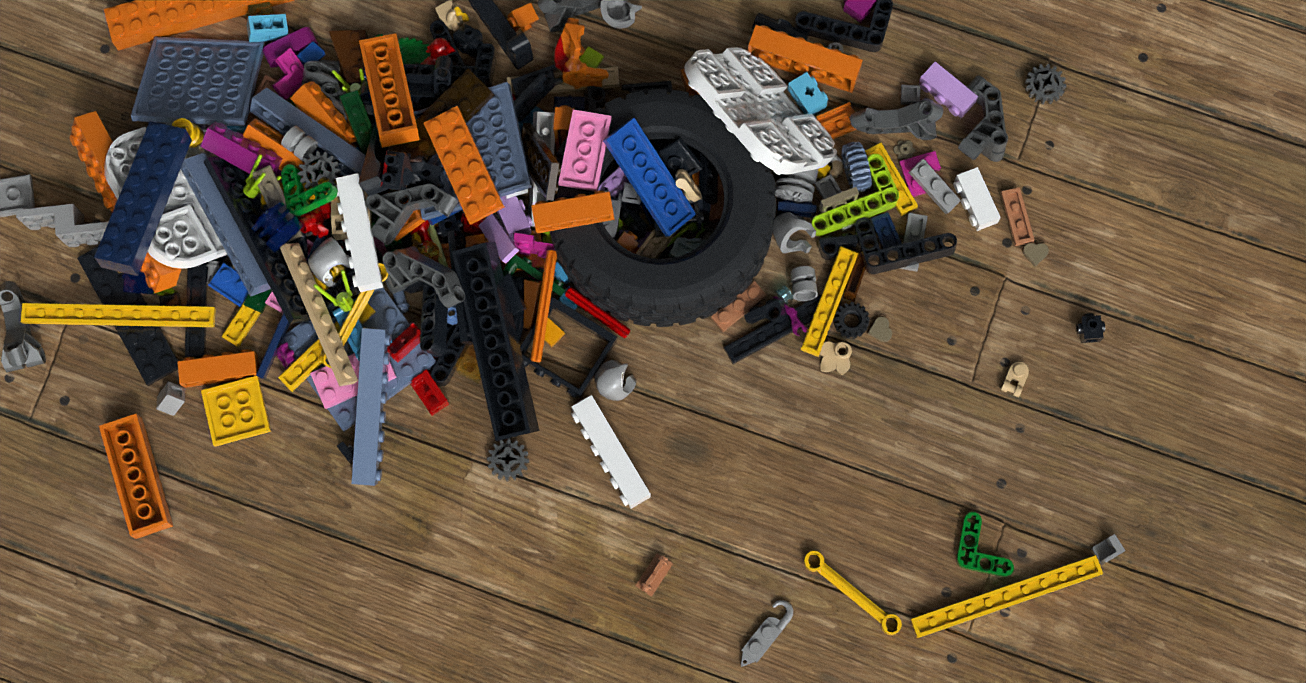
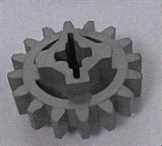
[1025,64,1066,105]
[298,151,341,194]
[487,439,530,482]

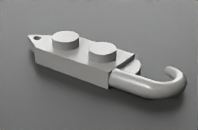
[741,600,793,667]

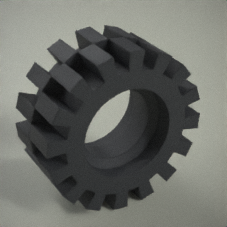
[834,302,870,339]

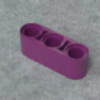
[262,27,318,68]

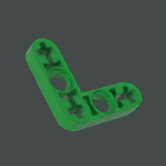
[281,164,338,217]
[956,512,1014,577]

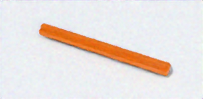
[530,250,557,362]

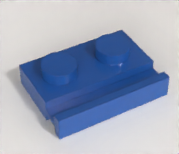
[208,263,249,307]

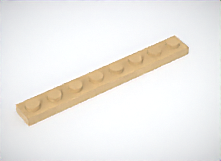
[280,243,358,386]

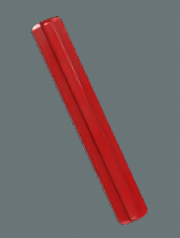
[565,287,631,338]

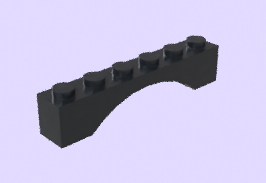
[358,119,389,196]

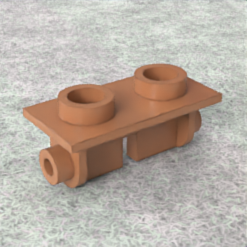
[635,553,673,597]

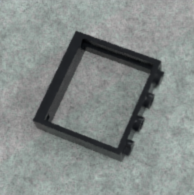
[520,297,618,398]

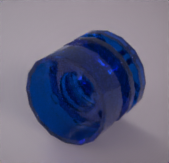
[251,201,304,253]

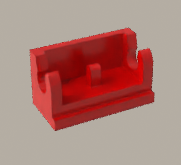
[387,322,421,363]
[411,370,449,416]

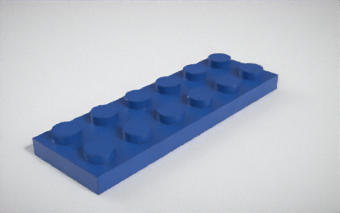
[603,118,696,237]

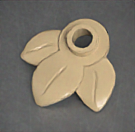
[820,341,852,375]

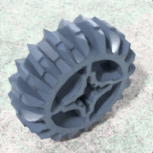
[841,142,872,192]

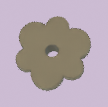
[893,141,915,160]

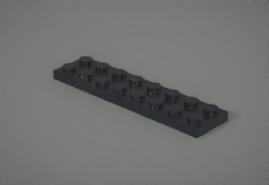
[77,246,178,386]

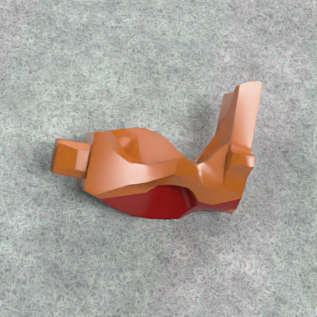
[554,18,609,89]

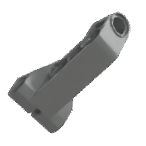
[538,0,602,32]
[301,59,375,124]
[958,75,1008,162]
[850,98,943,140]
[366,184,459,245]
[383,246,465,308]
[0,281,46,373]

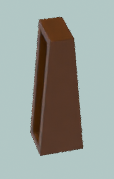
[843,252,866,302]
[524,278,542,329]

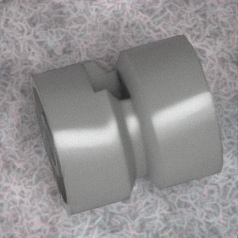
[281,126,318,162]
[791,266,818,301]

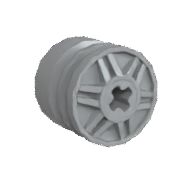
[775,169,818,204]

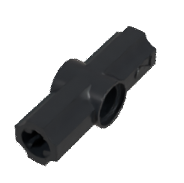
[752,13,809,41]

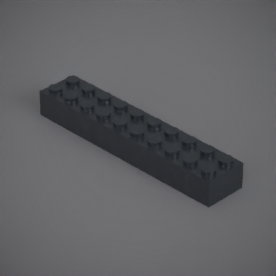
[452,242,540,441]

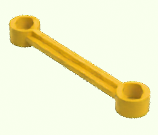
[320,262,388,368]
[804,551,902,635]

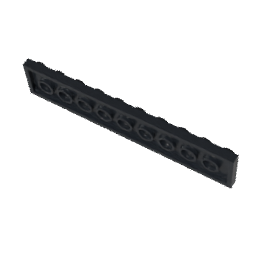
[203,157,311,324]

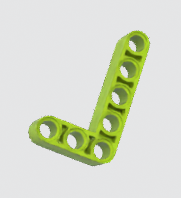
[812,154,899,237]

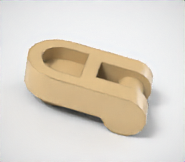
[676,169,702,202]
[1001,362,1029,398]

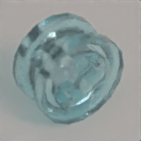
[776,285,794,304]

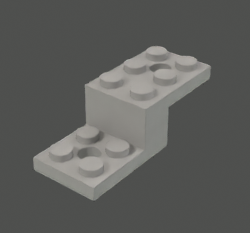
[16,204,108,247]

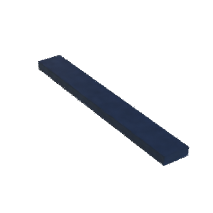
[256,235,327,379]

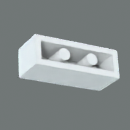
[954,167,1001,231]

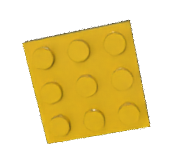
[201,376,271,447]

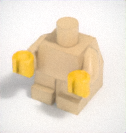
[435,0,469,33]

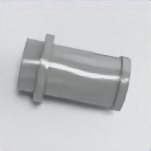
[206,261,221,284]

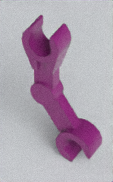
[772,296,807,336]

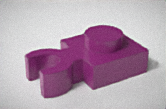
[276,342,295,369]

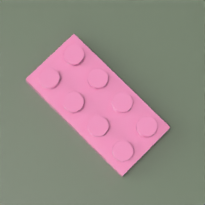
[558,110,612,192]
[310,353,397,409]

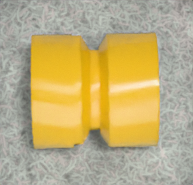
[171,118,204,148]

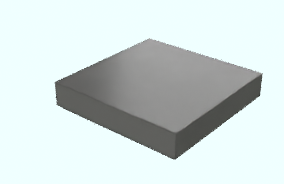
[0,174,35,217]

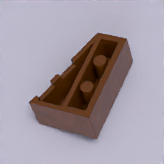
[329,30,369,86]

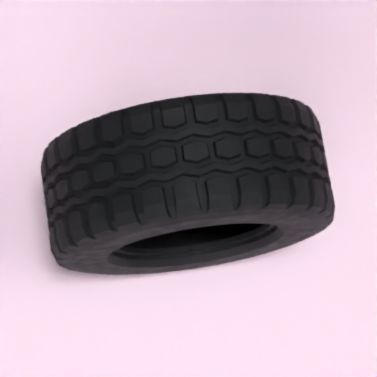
[546,89,776,327]

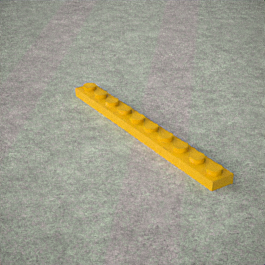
[21,303,216,327]
[910,555,1103,638]

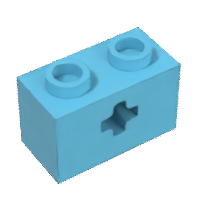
[247,14,288,42]
[787,72,828,115]

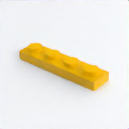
[865,143,918,216]

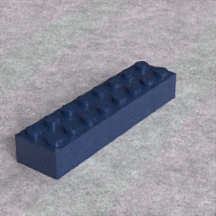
[94,121,192,276]

